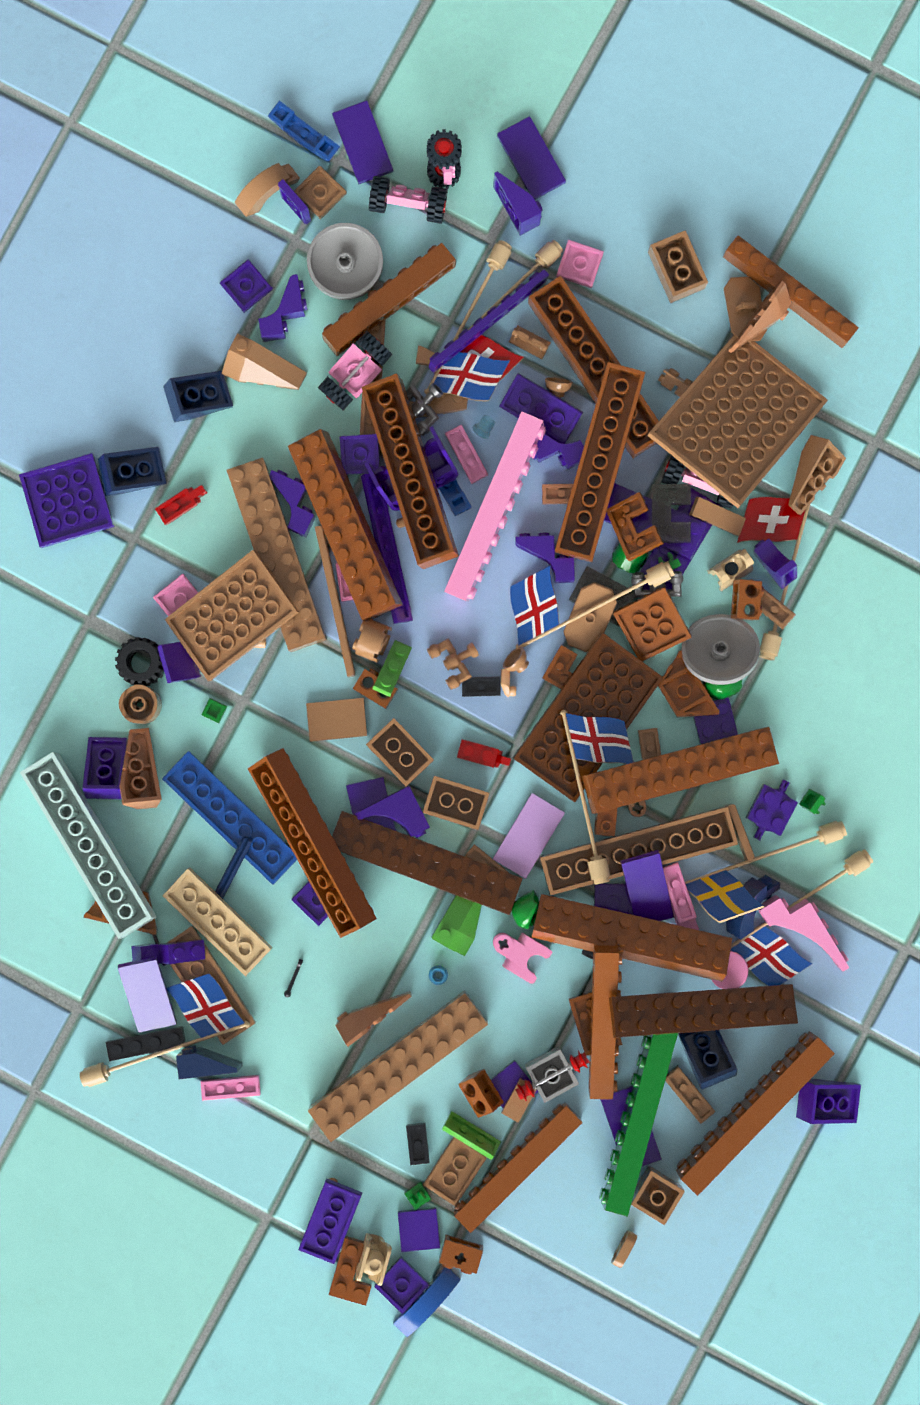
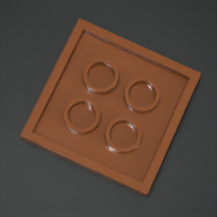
[613,586,692,662]

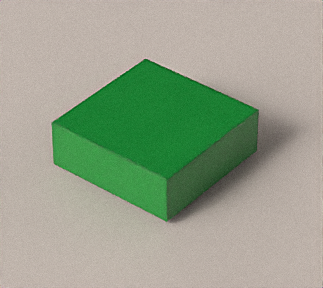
[201,698,228,723]

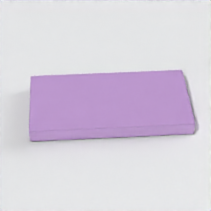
[493,793,565,879]

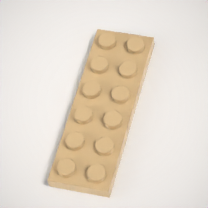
[163,867,273,976]

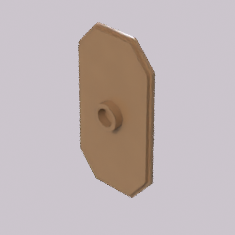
[723,277,767,342]
[563,582,617,652]

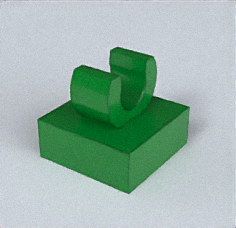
[658,552,681,570]
[799,789,826,814]
[404,1181,431,1210]

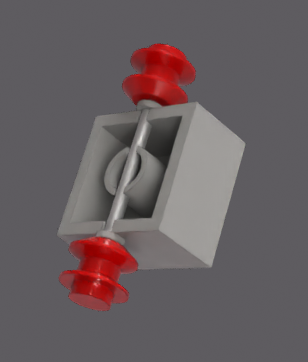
[515,1046,590,1103]

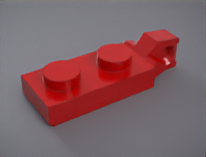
[155,485,207,526]
[457,739,511,768]

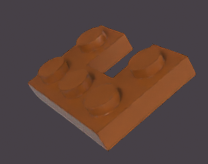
[607,492,664,561]
[542,645,578,689]
[569,992,623,1056]
[329,1236,372,1306]

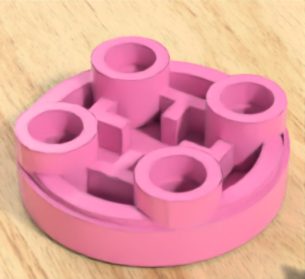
[711,951,749,989]

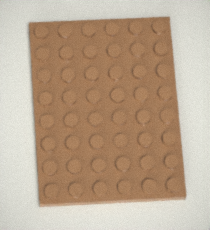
[647,335,828,508]

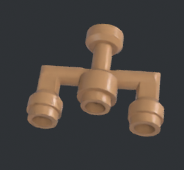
[427,638,479,690]

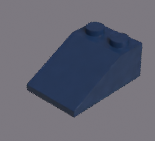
[163,370,233,422]
[98,447,167,496]
[678,1030,737,1090]
[176,1045,243,1079]

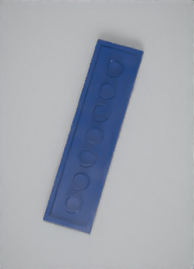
[162,751,297,885]

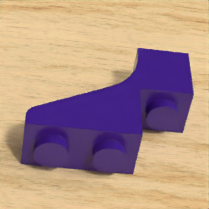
[258,274,308,342]
[532,434,584,470]
[269,470,316,538]
[515,532,575,583]
[131,940,205,965]

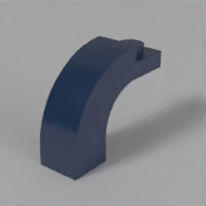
[726,875,780,940]

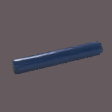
[215,836,253,899]

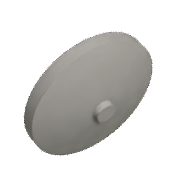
[307,223,383,300]
[682,614,760,685]

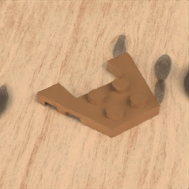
[410,345,468,418]

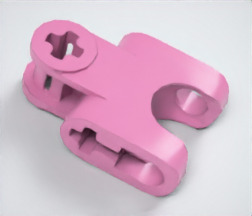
[493,932,553,984]

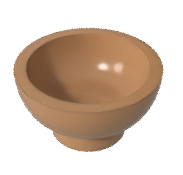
[545,377,572,397]
[503,647,529,673]

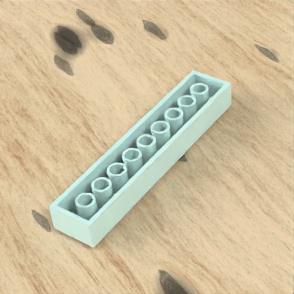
[20,752,157,939]

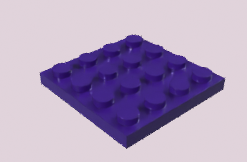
[19,453,115,548]

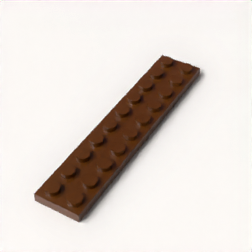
[332,811,523,915]
[609,984,798,1038]

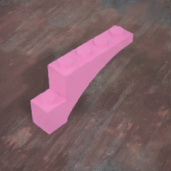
[758,895,849,972]

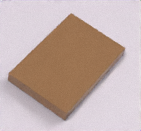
[306,698,367,742]
[423,1137,487,1206]

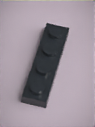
[106,1026,186,1061]

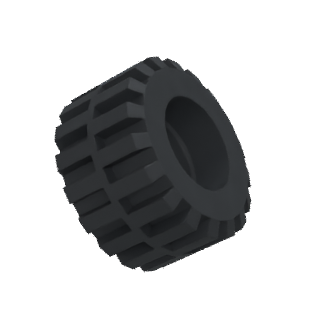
[115,637,164,686]

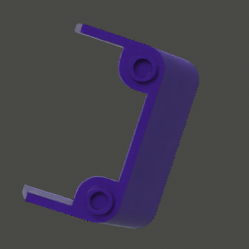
[365,426,459,511]

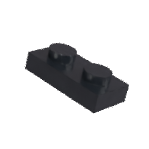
[462,676,501,697]
[406,1123,430,1165]

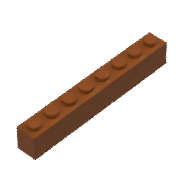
[723,235,859,348]
[322,243,456,356]
[588,945,622,1099]
[454,1102,583,1233]

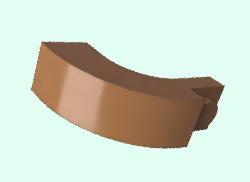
[235,163,300,217]

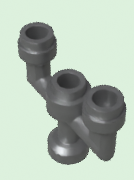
[406,383,443,436]
[631,571,683,598]

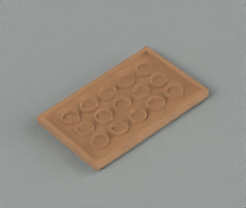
[164,550,299,681]

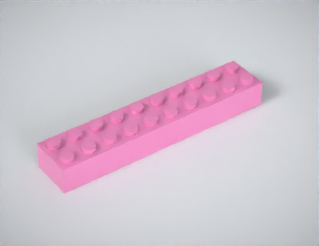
[444,412,546,602]

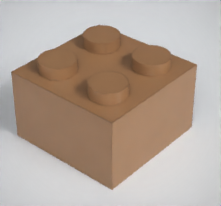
[631,1165,685,1225]

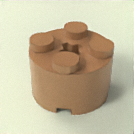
[352,619,392,663]
[119,685,162,724]

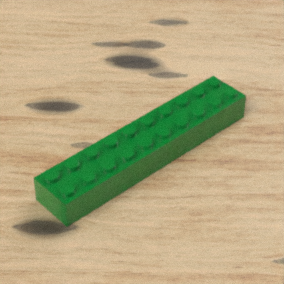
[599,1033,678,1217]

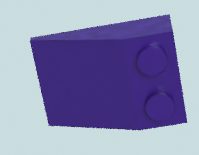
[493,171,543,236]
[82,737,127,799]
[796,1079,861,1124]

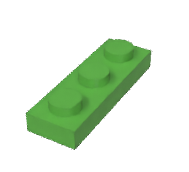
[373,640,412,697]
[442,1111,501,1160]

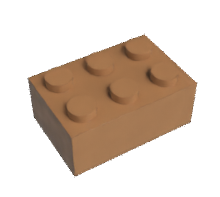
[648,230,708,303]
[366,718,434,787]
[423,776,490,830]

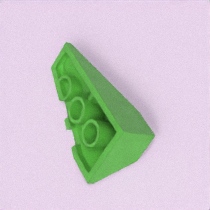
[431,895,482,956]

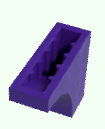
[753,539,797,589]
[355,786,430,838]

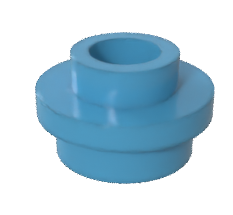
[429,965,448,985]

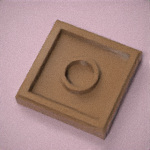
[294,165,347,220]

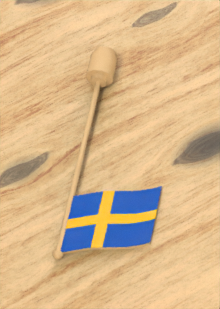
[685,821,847,923]

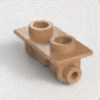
[509,325,551,359]
[658,368,693,397]

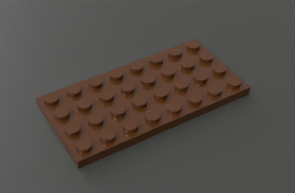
[512,633,664,802]

